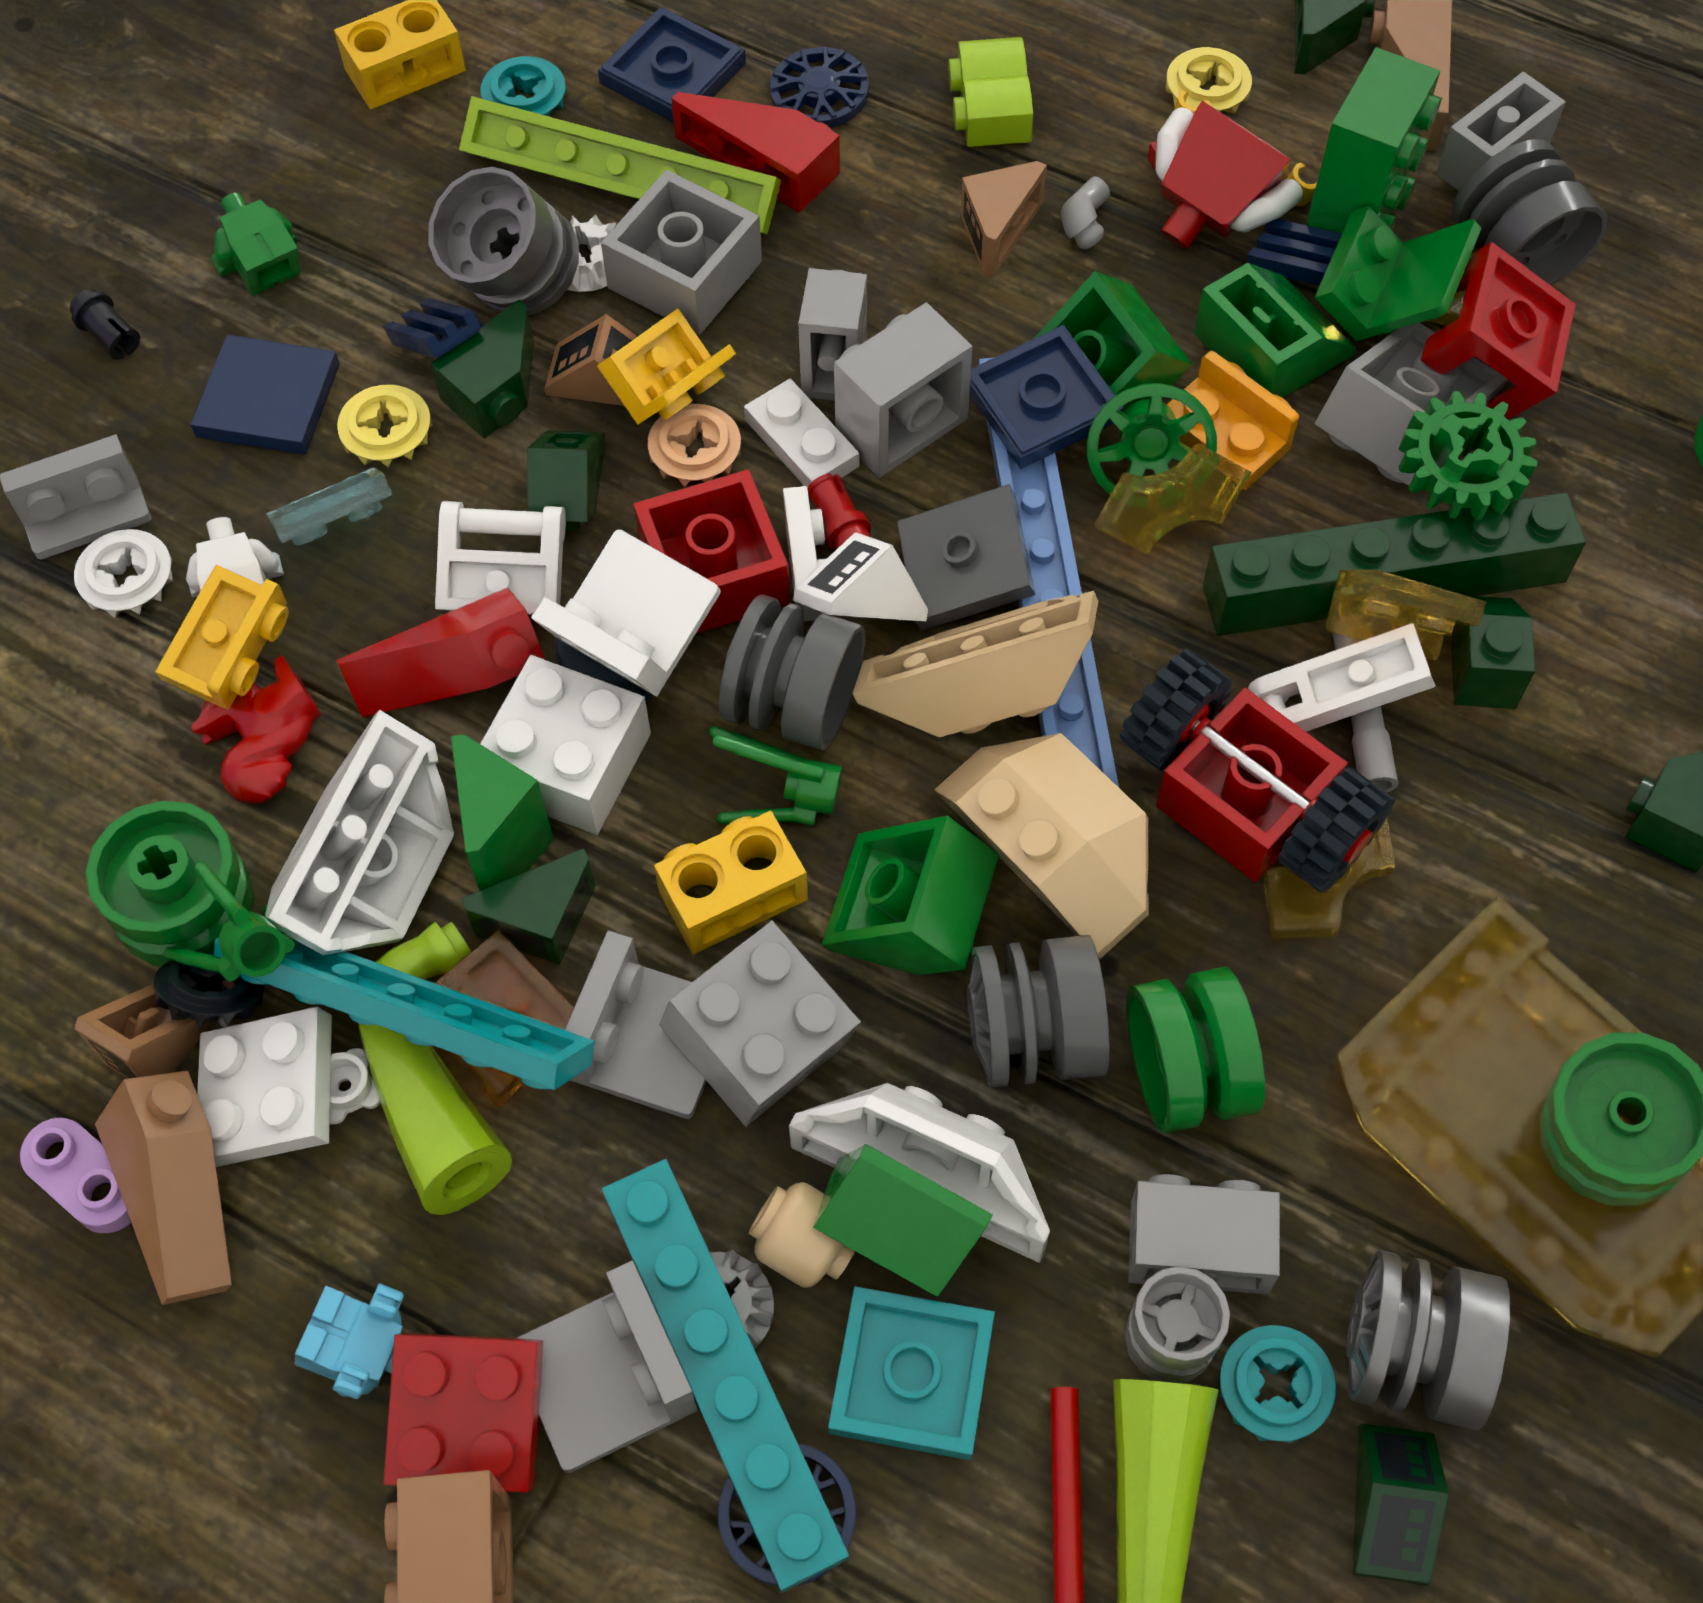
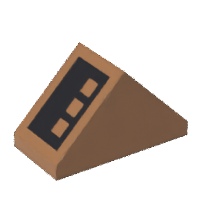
[960,161,1047,277]
[544,314,638,406]
[74,983,212,1079]

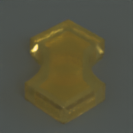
[1094,443,1252,554]
[1263,817,1395,939]

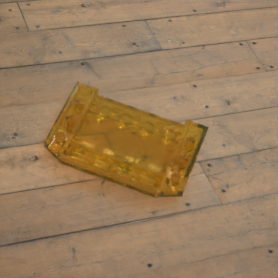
[1335,896,1703,1358]

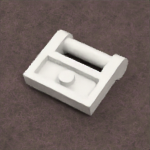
[435,501,566,615]

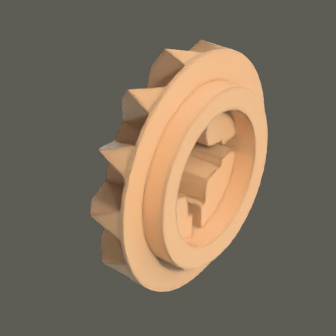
[648,404,741,487]

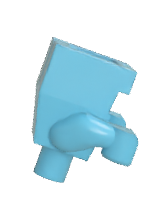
[295,1283,404,1399]

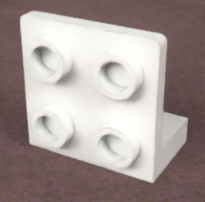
[531,530,721,697]

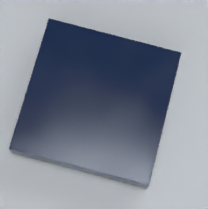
[598,7,746,123]
[970,325,1124,469]
[190,334,340,455]

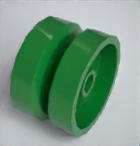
[85,801,255,967]
[1126,967,1265,1133]
[1539,1032,1703,1206]

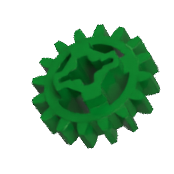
[1398,391,1538,520]

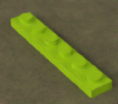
[459,96,781,235]

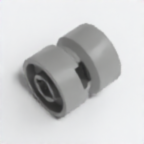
[1124,1266,1230,1383]

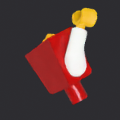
[1155,90,1317,249]

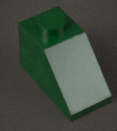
[1294,0,1375,74]
[430,299,534,439]
[527,430,605,531]
[1449,594,1535,709]
[1625,751,1703,872]

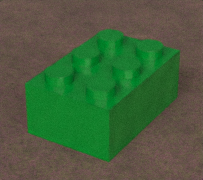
[1306,47,1442,233]

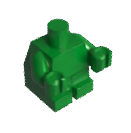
[211,192,301,297]

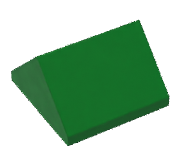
[451,734,554,891]
[813,1144,993,1297]

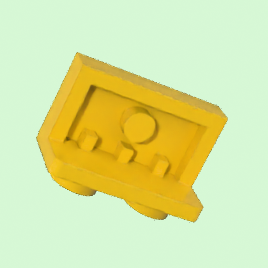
[597,308,736,424]
[155,564,289,710]

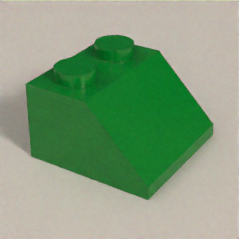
[1033,271,1192,413]
[821,815,999,975]

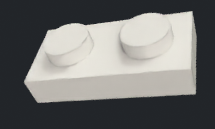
[744,378,859,488]
[783,486,826,621]

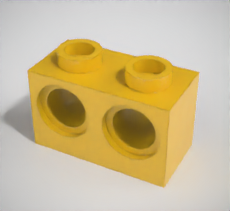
[334,0,466,110]
[654,810,808,955]

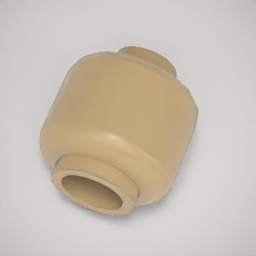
[748,1182,855,1288]

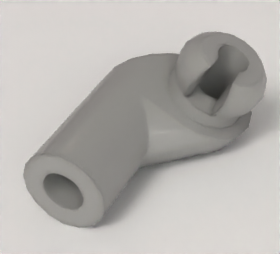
[1060,176,1111,250]

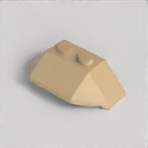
[853,591,1098,738]
[934,733,1149,959]

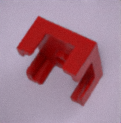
[1421,242,1576,419]

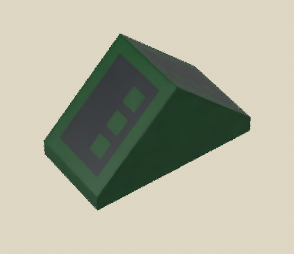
[461,848,596,965]
[1353,1423,1449,1586]

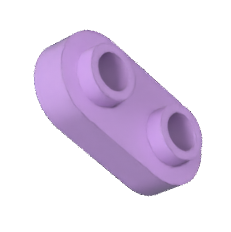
[20,1118,131,1234]

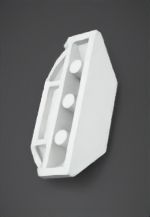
[265,710,454,955]
[789,1083,1050,1263]

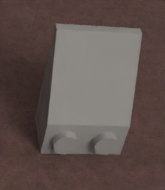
[1314,323,1508,486]

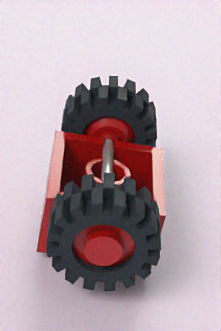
[1120,649,1395,893]

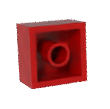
[633,469,791,634]

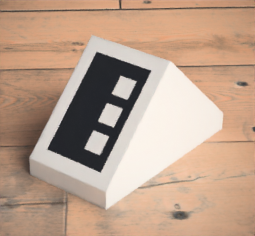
[793,532,928,621]

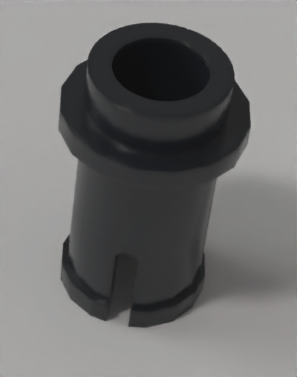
[70,289,141,359]

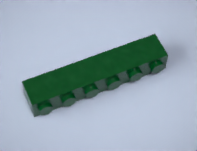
[1203,492,1586,636]

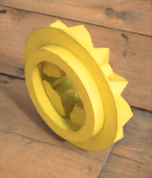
[1166,47,1252,114]
[337,385,433,468]

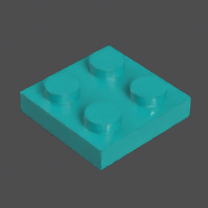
[828,1286,995,1461]

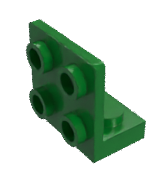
[1315,205,1481,341]

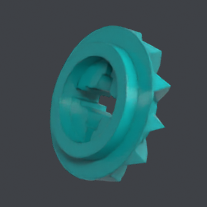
[481,56,567,117]
[1219,1325,1336,1444]

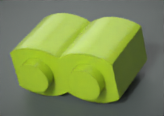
[948,37,1033,147]

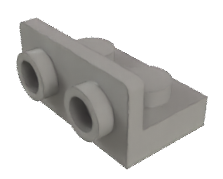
[0,434,152,559]

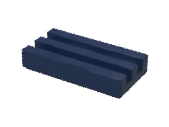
[1248,219,1342,286]
[383,298,482,358]

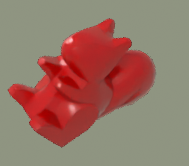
[191,655,323,804]

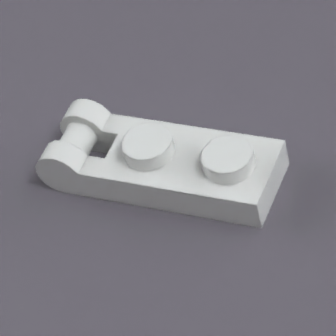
[1248,623,1436,731]

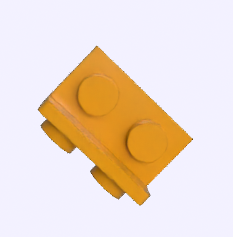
[1166,350,1299,491]

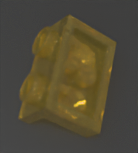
[1326,570,1486,660]

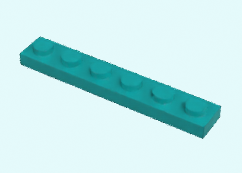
[214,935,595,1090]
[602,1159,849,1593]

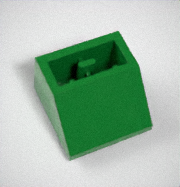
[1194,263,1356,398]

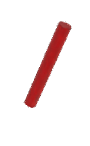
[1050,1387,1084,1603]

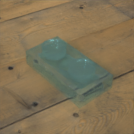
[266,467,393,546]

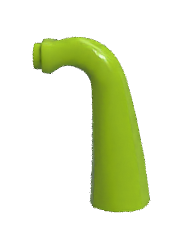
[359,921,512,1215]
[1113,1379,1218,1603]

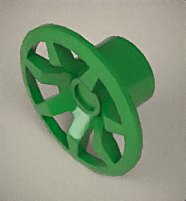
[1087,383,1217,508]

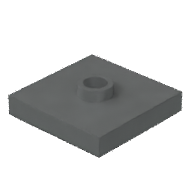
[897,484,1036,631]

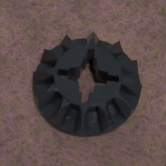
[154,952,264,1027]

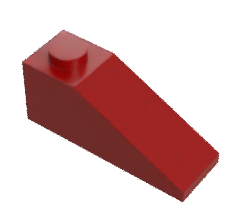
[671,92,840,213]
[336,587,546,717]

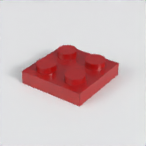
[383,1333,543,1493]

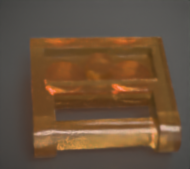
[435,930,574,1106]

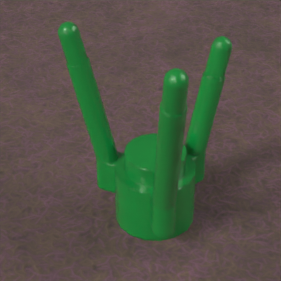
[709,726,842,826]
[164,862,295,981]

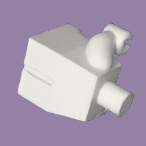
[186,517,284,598]

